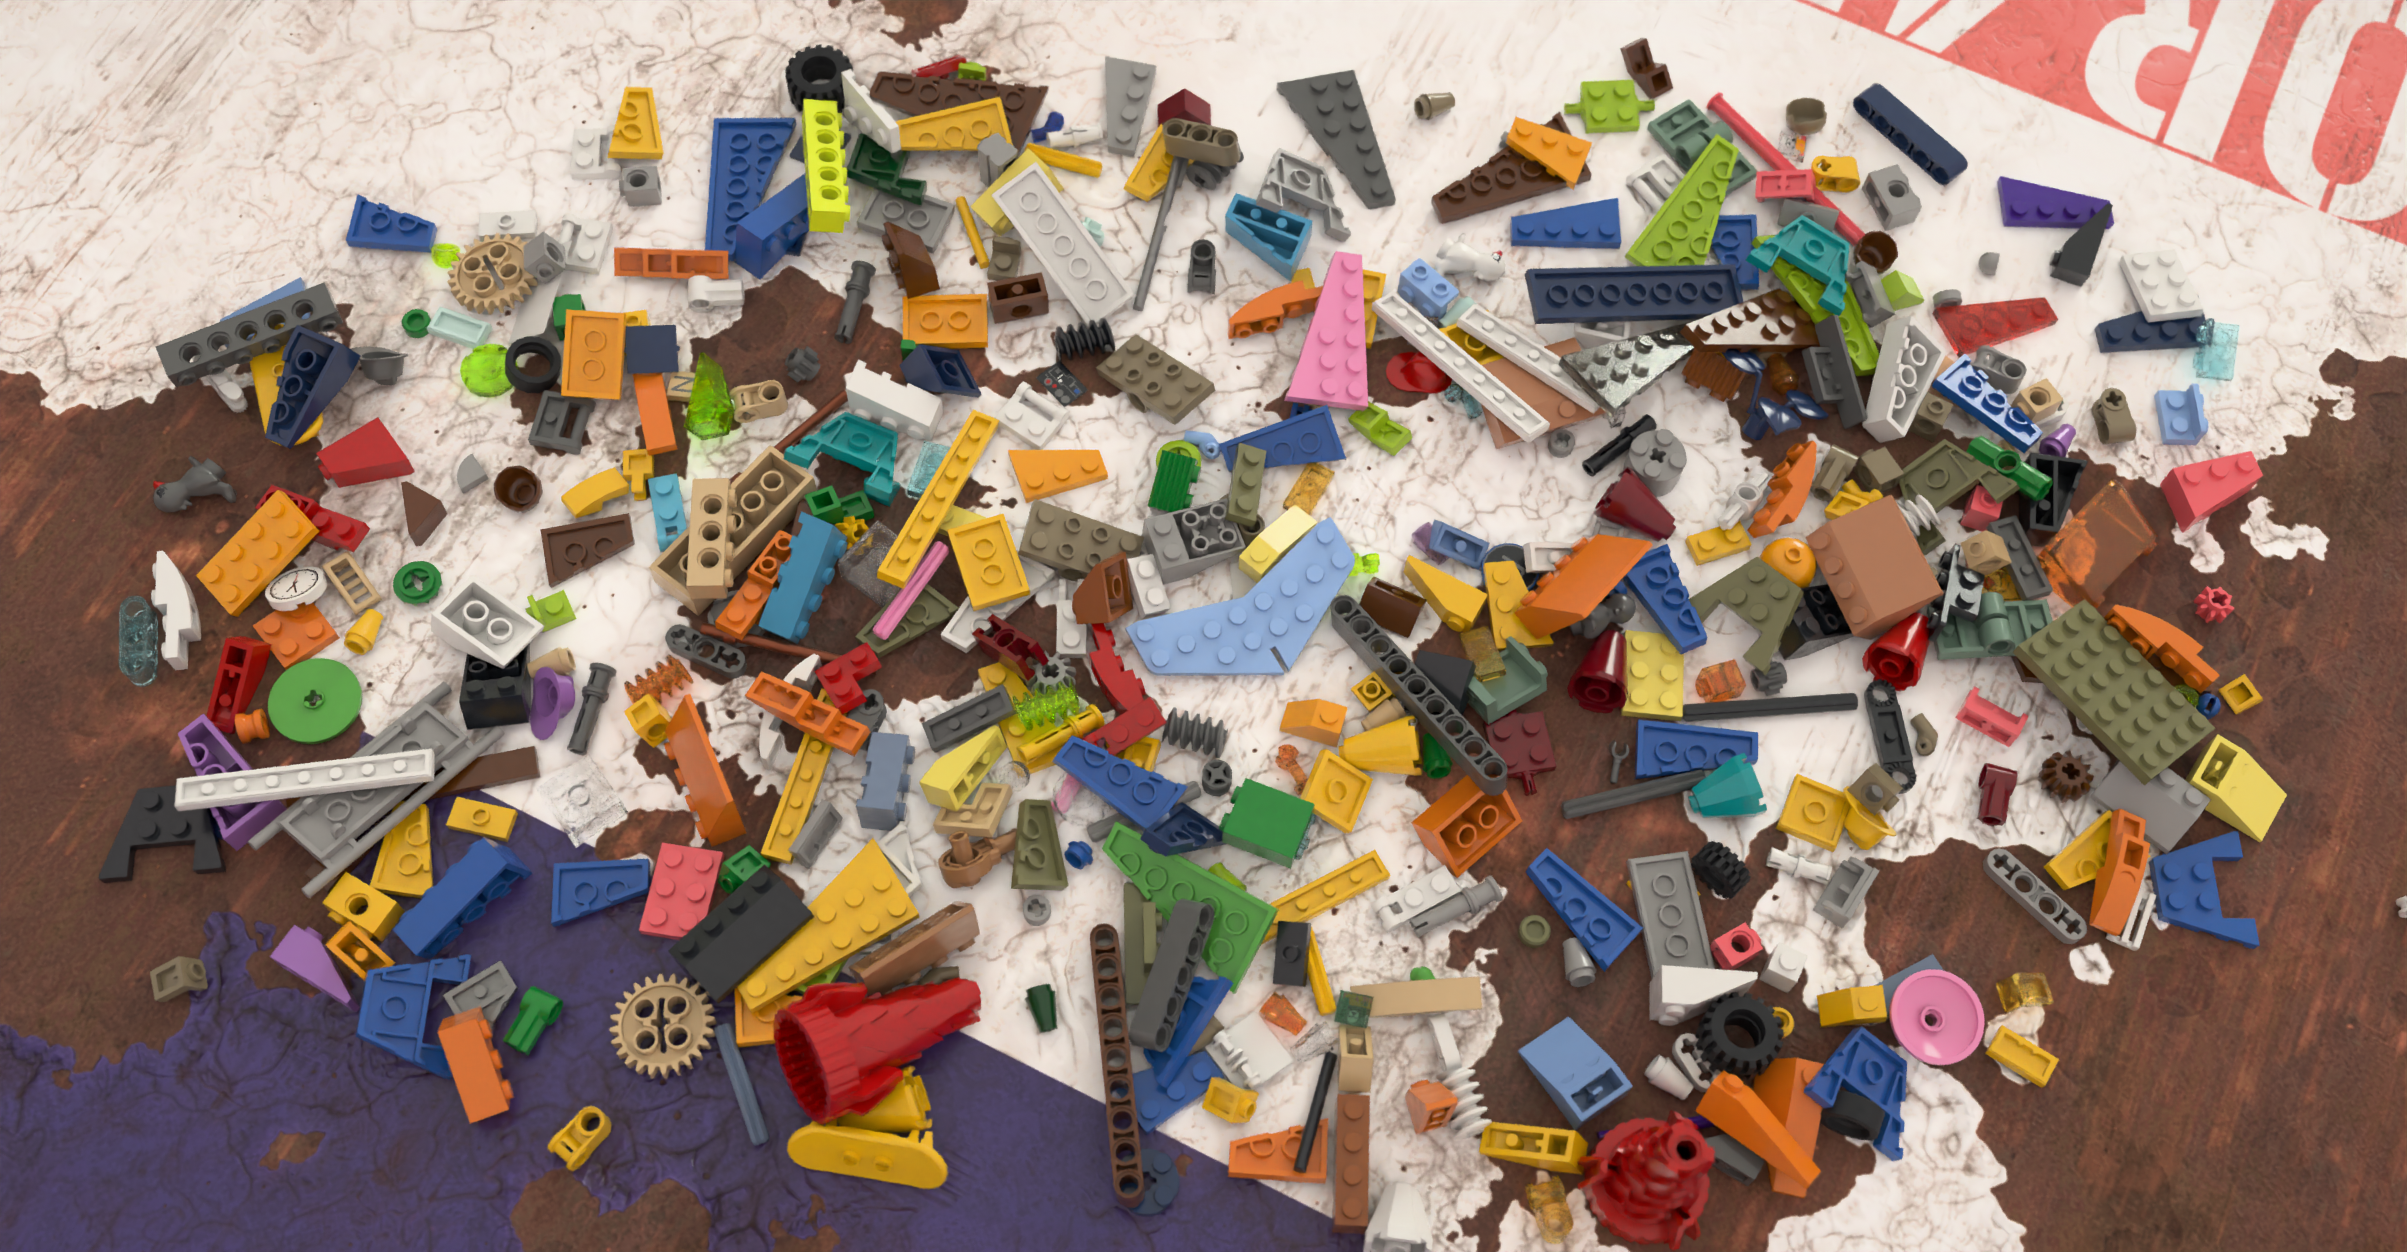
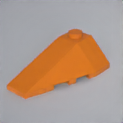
[1695,1070,1821,1189]

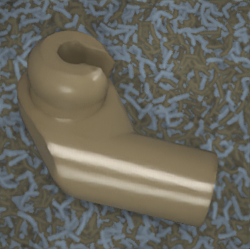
[1910,713,1938,756]
[917,966,960,985]

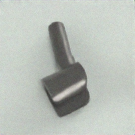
[1609,740,1629,784]

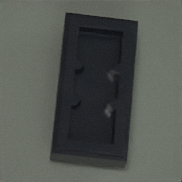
[1273,921,1311,987]

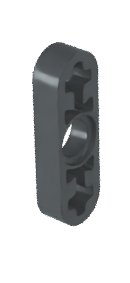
[665,624,747,679]

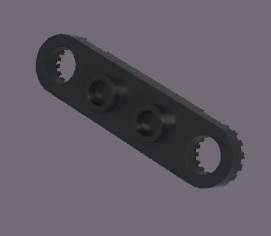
[1864,679,1917,794]

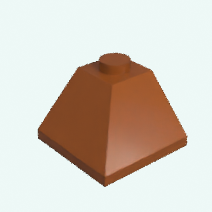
[1072,551,1134,624]

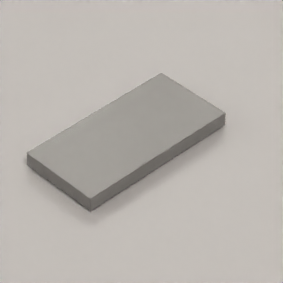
[1626,851,1715,979]

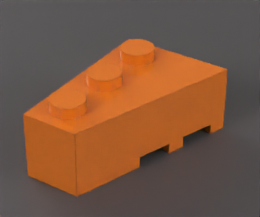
[438,1006,514,1123]

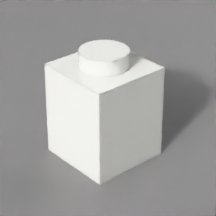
[1759,942,1808,993]

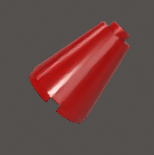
[1862,612,1930,691]

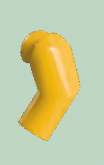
[1841,479,1883,503]

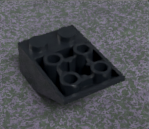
[1779,584,1854,661]
[459,643,531,730]

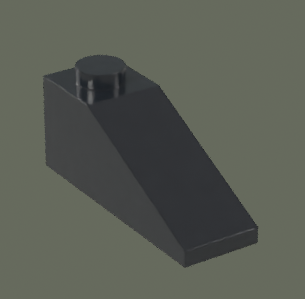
[2049,203,2113,287]

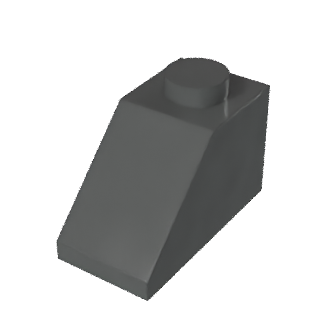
[1704,1133,1765,1187]

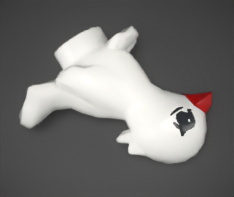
[1434,233,1506,281]

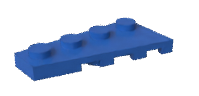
[1634,719,1758,779]
[1052,735,1188,832]

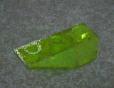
[684,352,734,441]

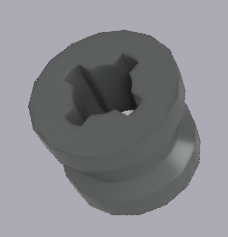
[1202,760,1232,796]

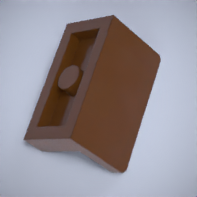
[1359,576,1427,638]

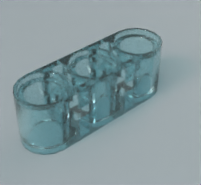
[119,596,158,687]

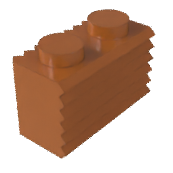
[1681,348,1747,402]

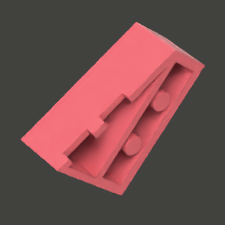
[2160,451,2263,533]

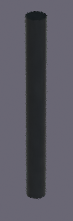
[1293,1052,1337,1173]

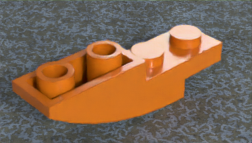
[1227,280,1323,339]
[1747,440,1817,538]
[715,529,792,641]
[2104,605,2220,694]
[2089,809,2150,936]

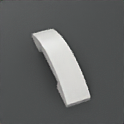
[759,654,822,771]

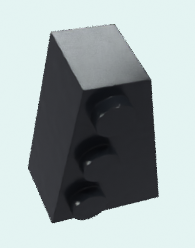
[2019,453,2088,548]

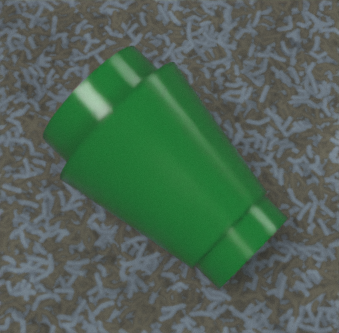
[1422,733,1453,779]

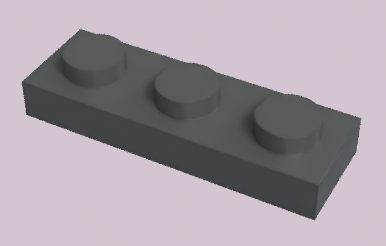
[1986,515,2053,601]
[921,684,1017,753]

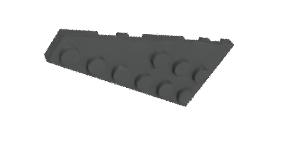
[1276,69,1396,210]

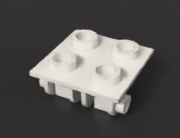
[1205,1011,1294,1090]

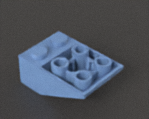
[1518,1017,1633,1131]

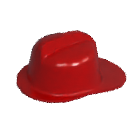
[1386,351,1453,393]

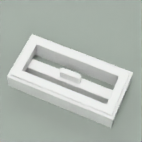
[2106,888,2156,951]

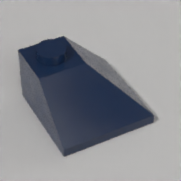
[899,344,982,398]

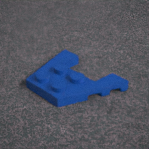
[2148,831,2260,949]
[355,954,471,1079]
[1803,1027,1907,1161]

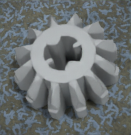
[1026,651,1076,703]

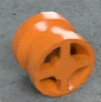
[235,709,270,744]

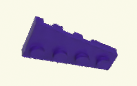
[1997,176,2114,229]

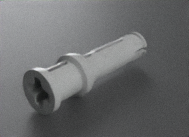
[1409,875,1503,938]

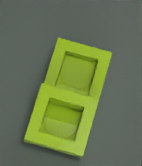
[1348,402,1412,456]

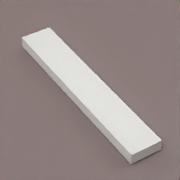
[1456,303,1612,414]

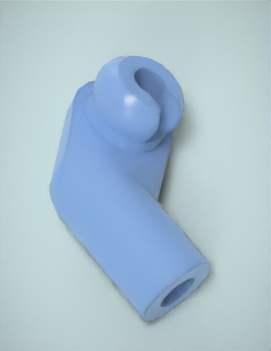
[1184,430,1221,459]

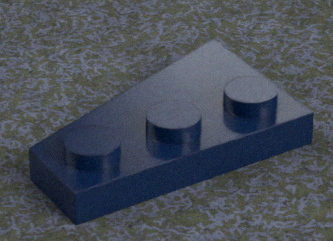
[1140,802,1227,856]

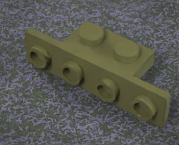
[1124,883,1162,1005]

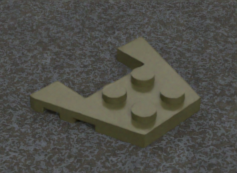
[1899,439,2020,556]
[1689,557,1804,676]

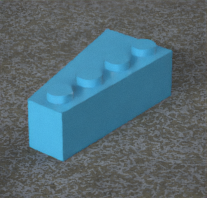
[758,511,848,644]

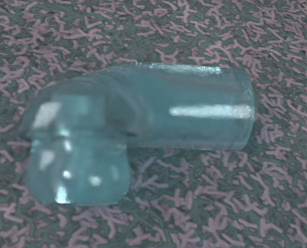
[1444,384,1482,419]

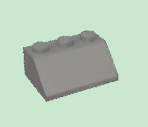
[2090,759,2211,854]

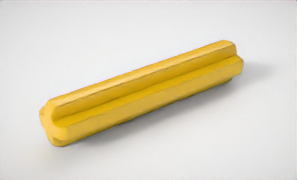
[1024,143,1103,178]
[1307,926,1337,1016]

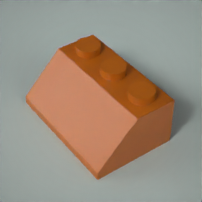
[1411,774,1522,878]

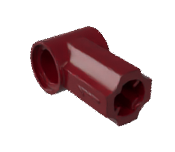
[1977,763,2018,826]

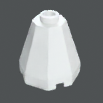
[1363,1181,1433,1252]

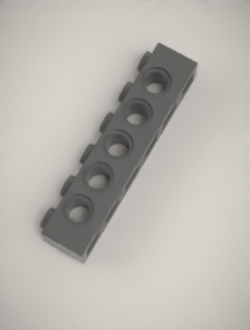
[155,282,344,387]

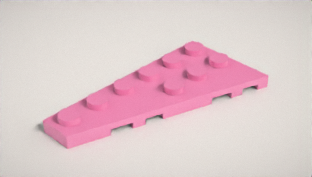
[1284,251,1368,411]

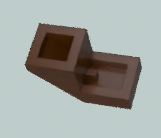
[1620,37,1674,99]

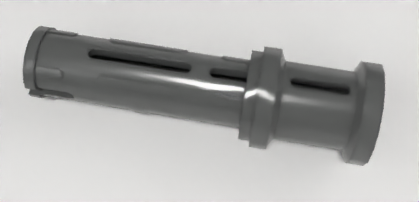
[834,260,876,344]
[567,662,617,755]

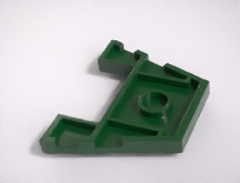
[847,133,940,206]

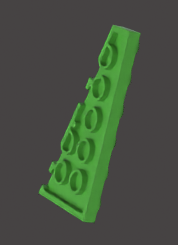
[1102,821,1279,994]

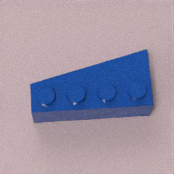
[735,173,809,279]
[392,837,533,959]

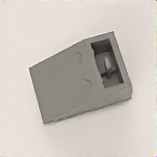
[1142,498,1246,585]

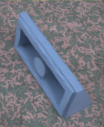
[1429,519,1490,570]

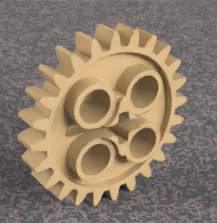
[447,233,538,315]
[609,974,717,1079]

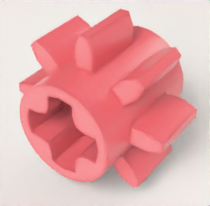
[2193,586,2234,623]

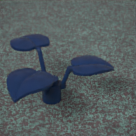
[1721,348,1829,440]

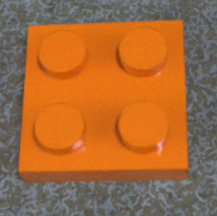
[253,602,340,670]

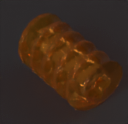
[624,654,694,704]

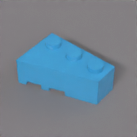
[1225,193,1312,282]

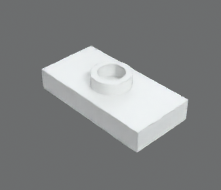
[479,210,537,242]

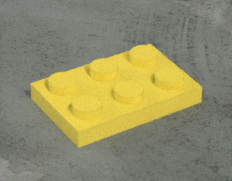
[1621,630,1684,721]

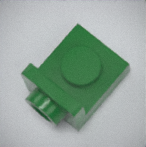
[718,845,771,894]

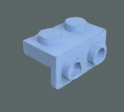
[1397,258,1459,326]

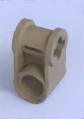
[2091,388,2136,445]

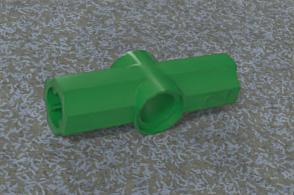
[1966,435,2053,502]

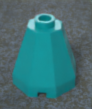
[1688,753,1767,818]

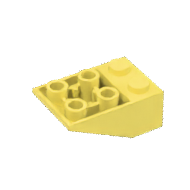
[2185,734,2287,842]

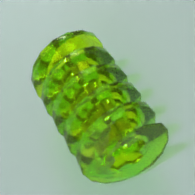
[1012,677,1080,731]

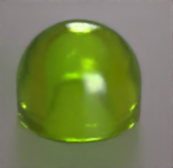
[431,243,460,268]

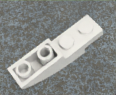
[151,551,201,670]

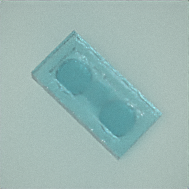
[907,441,951,498]

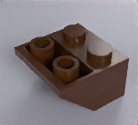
[881,222,940,299]

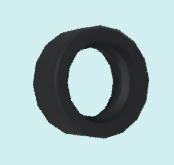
[505,336,561,393]
[1820,1090,1885,1141]

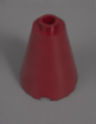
[1593,466,1676,542]
[1567,630,1628,714]

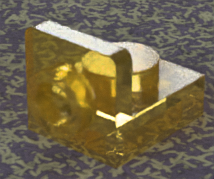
[1996,973,2054,1012]

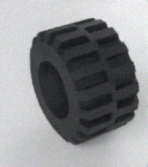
[785,45,855,113]
[1695,992,1784,1081]

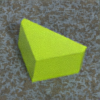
[1881,270,1925,311]

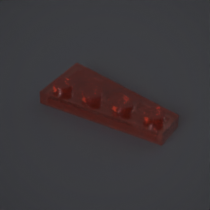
[1932,297,2058,358]

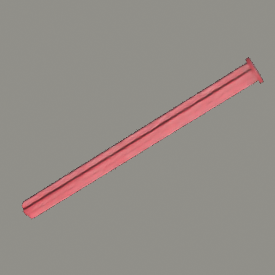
[1706,92,1865,246]

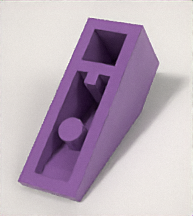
[270,925,360,1012]

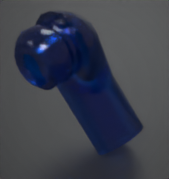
[1031,111,1064,143]

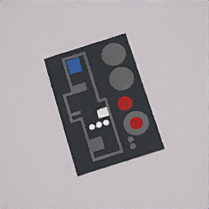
[1036,361,1088,407]

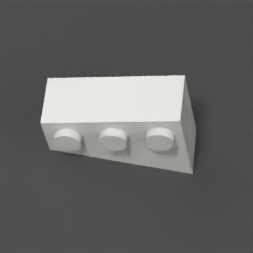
[846,359,943,441]

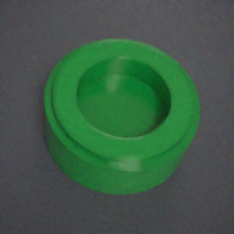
[402,309,431,338]

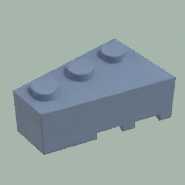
[856,732,915,831]

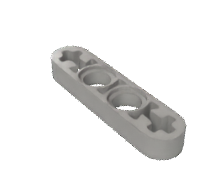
[1983,848,2087,944]

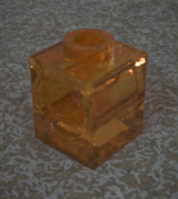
[1695,659,1746,703]

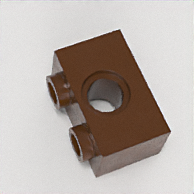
[987,272,1049,324]

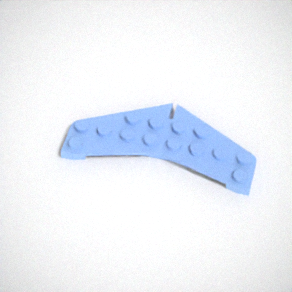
[1125,517,1355,676]

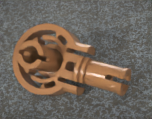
[938,828,1016,888]

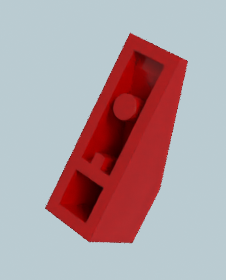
[206,636,272,734]

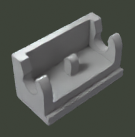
[1845,261,1895,328]
[1813,856,1879,928]

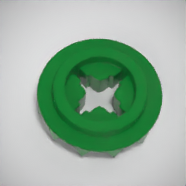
[393,561,443,606]

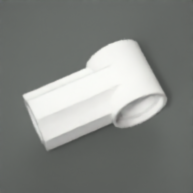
[688,275,745,313]

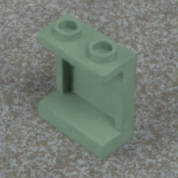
[1466,636,1548,725]

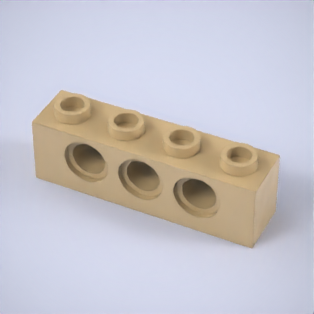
[686,478,737,599]

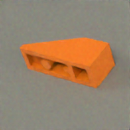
[1405,1080,1458,1134]

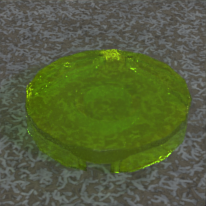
[460,344,520,398]

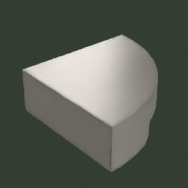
[457,453,489,494]

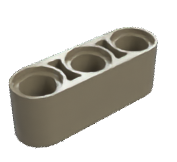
[1162,119,1240,167]

